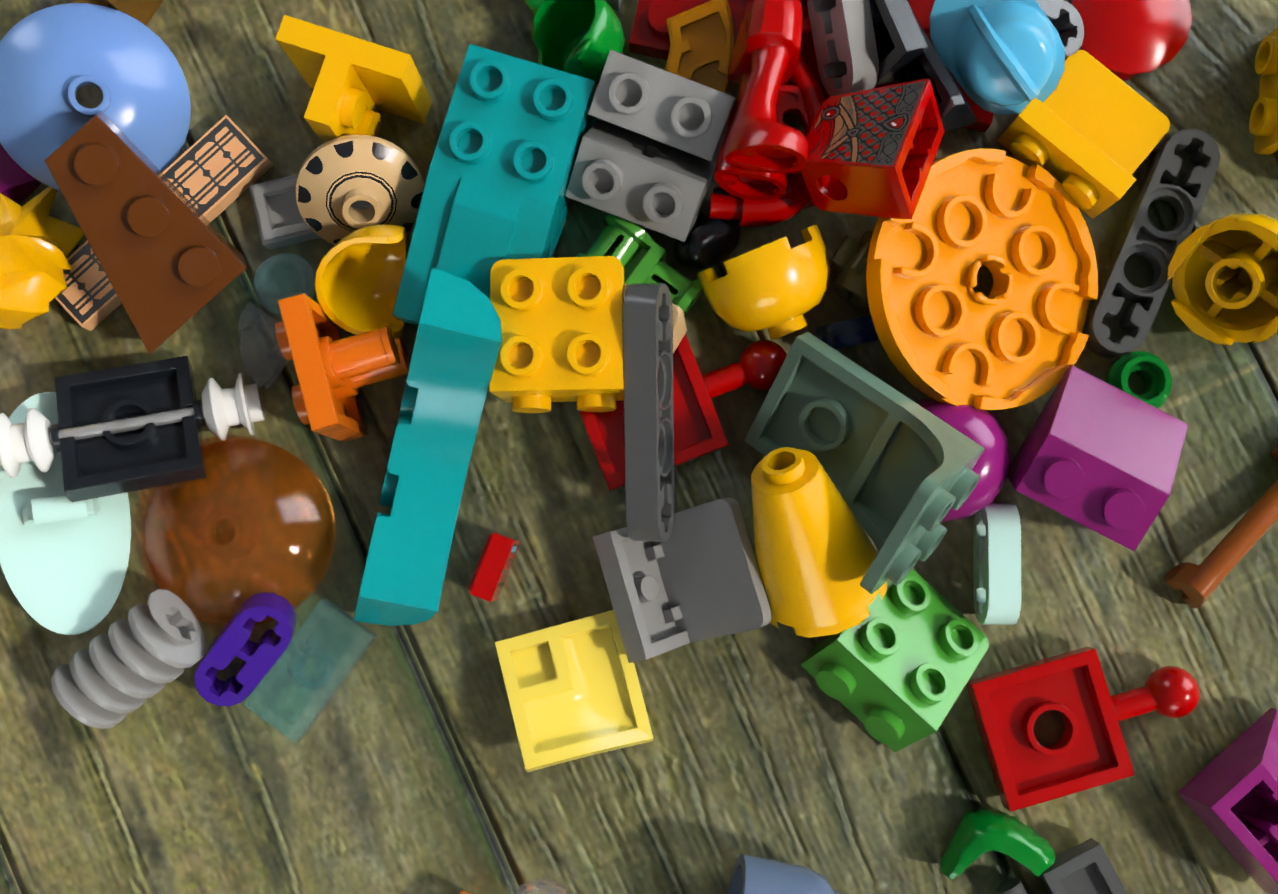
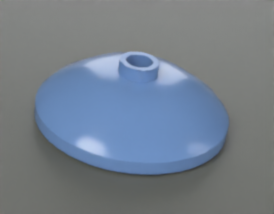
[0,3,191,191]

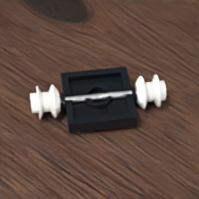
[0,356,265,502]

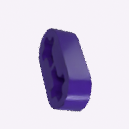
[195,593,296,706]

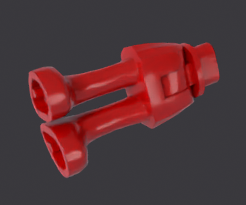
[714,0,808,200]

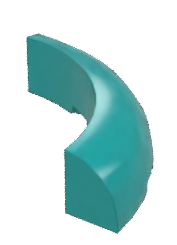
[353,268,502,626]

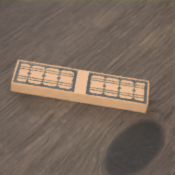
[55,115,274,331]

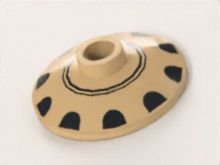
[296,134,425,245]

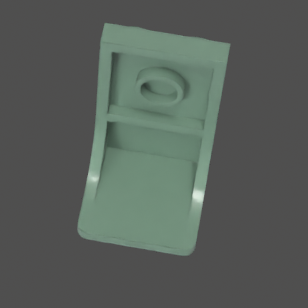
[744,332,985,594]

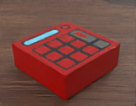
[468,532,521,602]

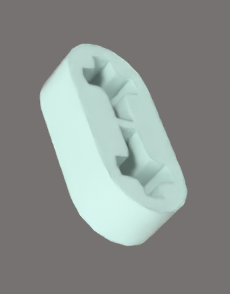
[973,503,1021,625]

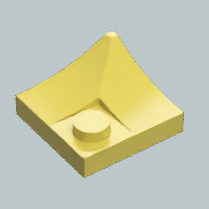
[495,610,653,772]

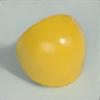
[315,224,407,338]

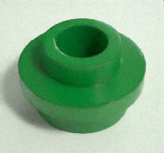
[1105,351,1172,408]

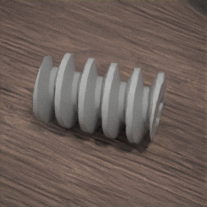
[51,589,206,729]

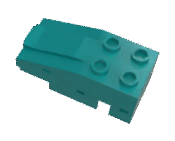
[393,44,598,326]

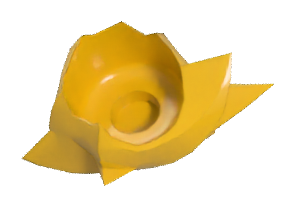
[0,187,84,329]

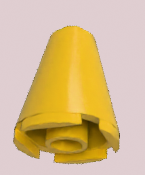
[751,447,887,638]

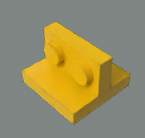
[275,15,432,143]

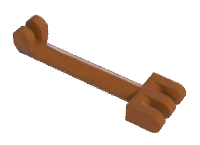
[1163,445,1278,608]

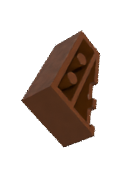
[44,111,247,355]

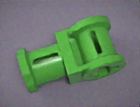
[576,213,703,318]

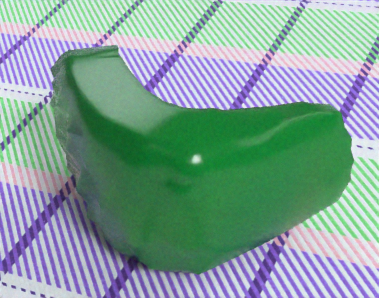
[939,808,1056,880]

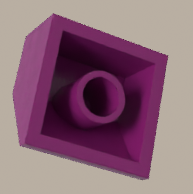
[1007,364,1188,552]

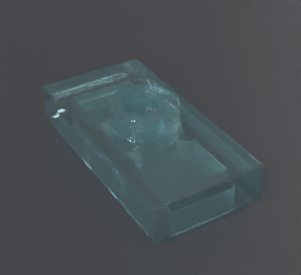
[244,598,378,743]

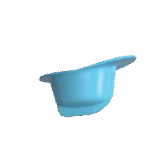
[930,0,1065,115]

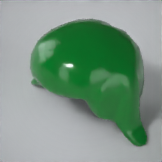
[524,0,625,87]

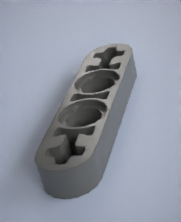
[1082,128,1220,358]
[623,283,675,542]

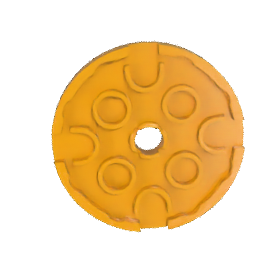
[866,148,1098,410]

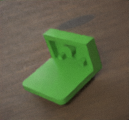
[800,569,989,752]

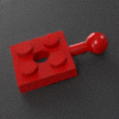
[575,334,787,492]
[966,647,1200,812]

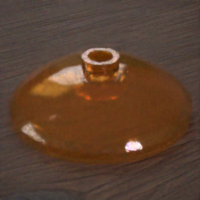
[144,439,336,627]

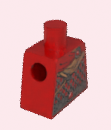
[787,79,945,219]

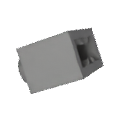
[588,49,737,161]
[565,119,716,242]

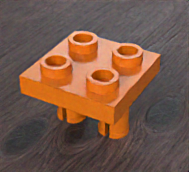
[275,293,410,442]

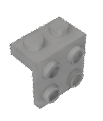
[593,497,772,663]

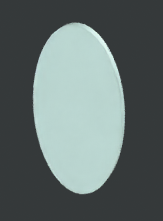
[0,392,131,635]

